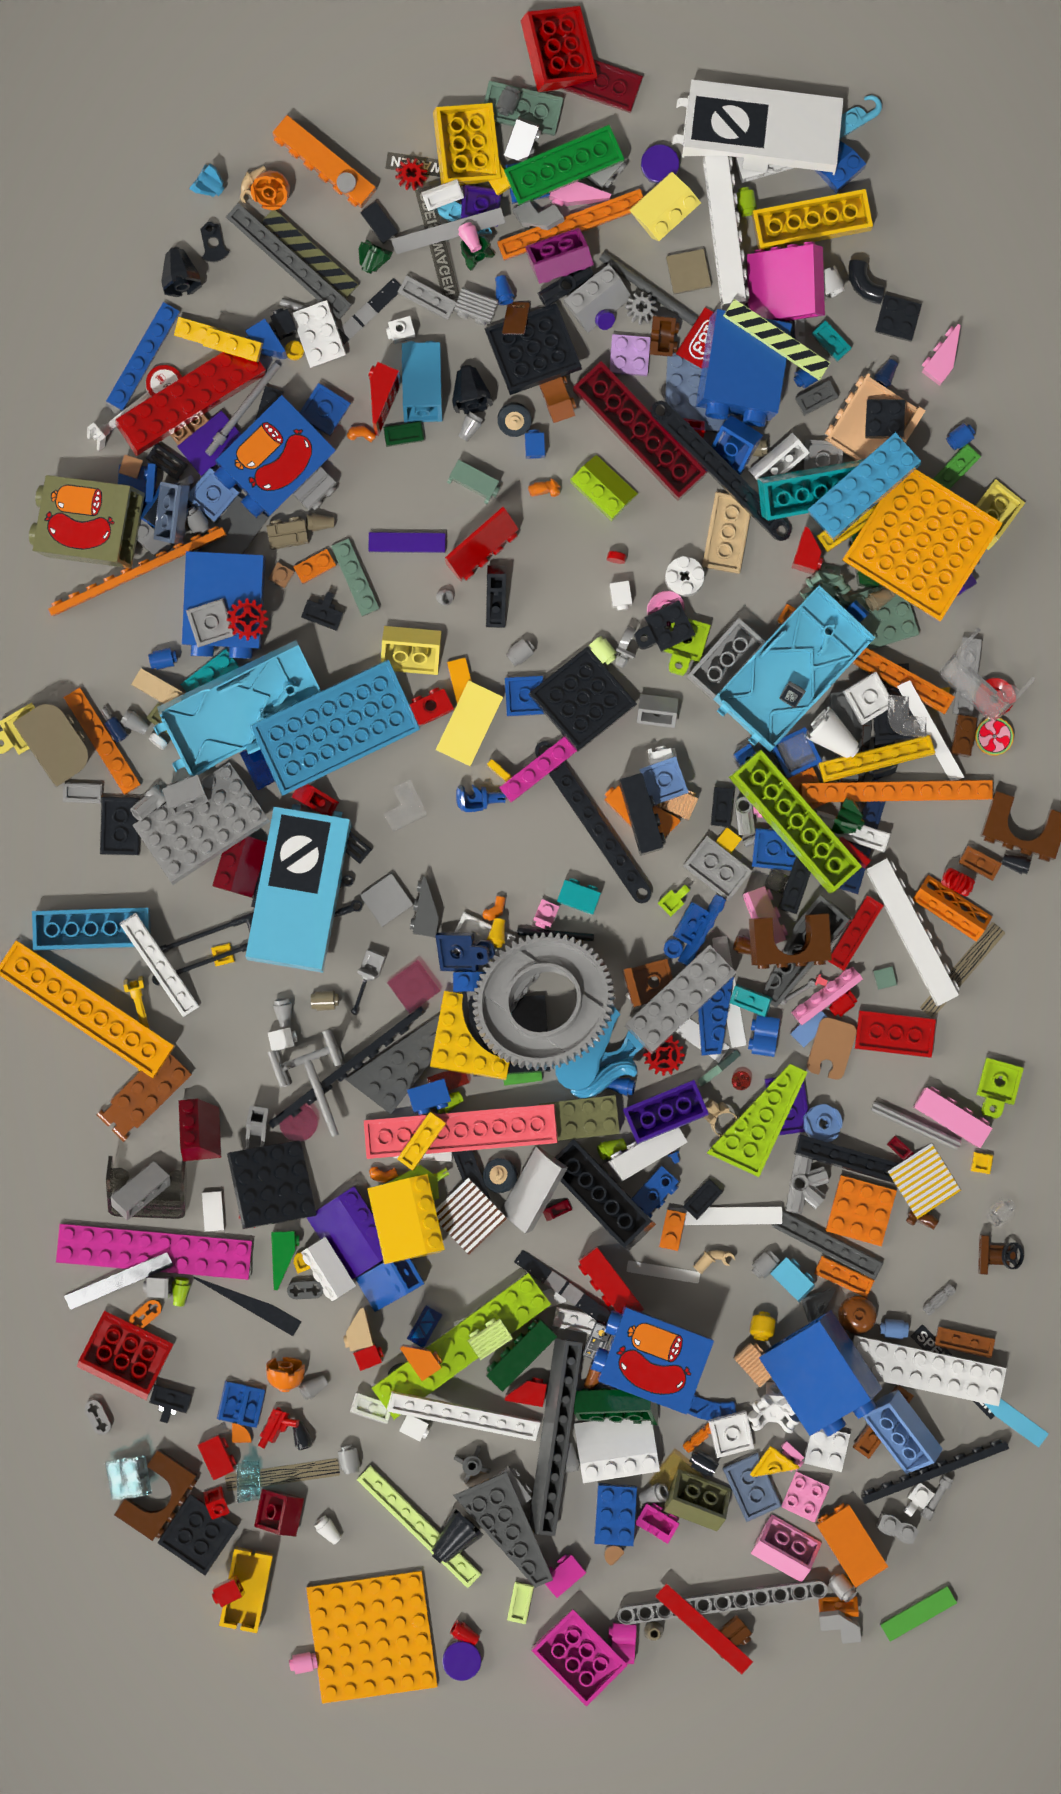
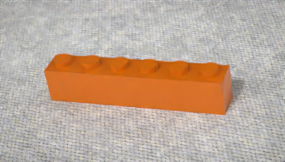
[272,115,376,208]

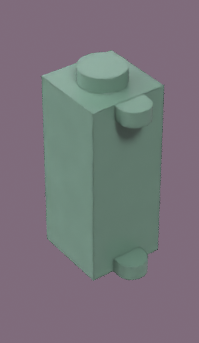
[447,459,500,504]

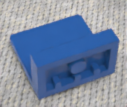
[118,463,158,505]

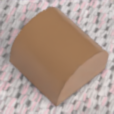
[604,1545,624,1566]

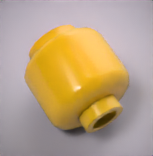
[749,1311,776,1341]

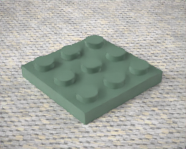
[848,586,919,650]

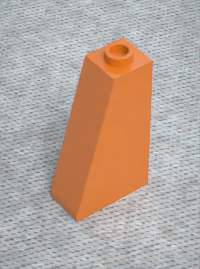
[604,786,681,837]

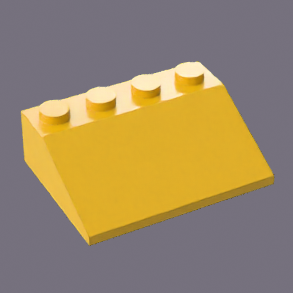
[433,103,501,186]
[367,1174,445,1264]

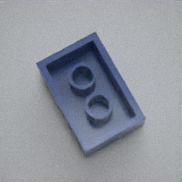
[594,1483,637,1546]

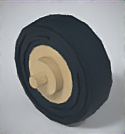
[497,402,531,437]
[483,1158,518,1193]

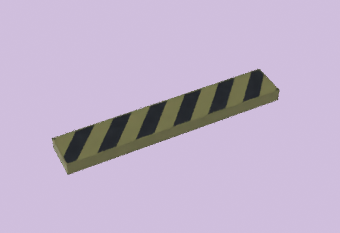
[261,210,359,299]

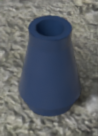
[874,359,898,388]

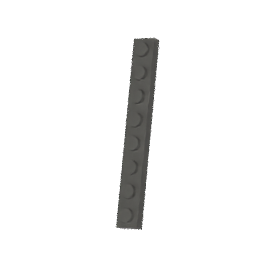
[226,203,352,319]

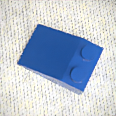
[704,415,763,476]

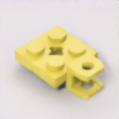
[0,702,35,755]

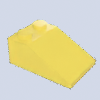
[975,479,1025,550]

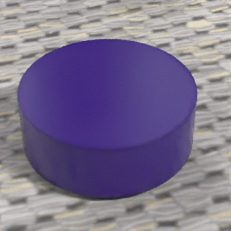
[595,310,615,330]

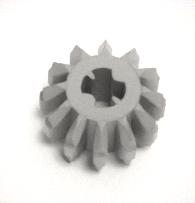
[625,292,658,325]

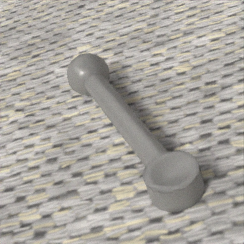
[780,981,815,1005]

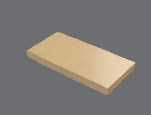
[702,492,750,574]

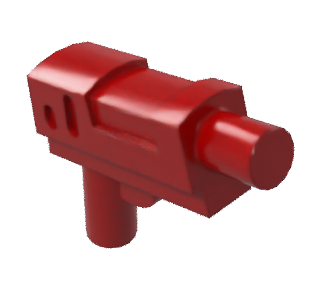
[258,1407,299,1449]

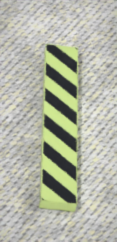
[723,299,830,380]

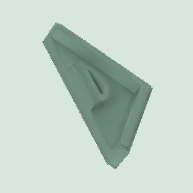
[697,1050,741,1087]

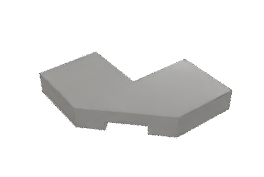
[512,202,565,230]
[819,1610,861,1644]

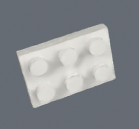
[291,300,347,368]

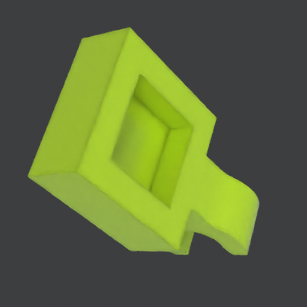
[658,885,690,917]

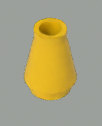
[486,918,505,948]

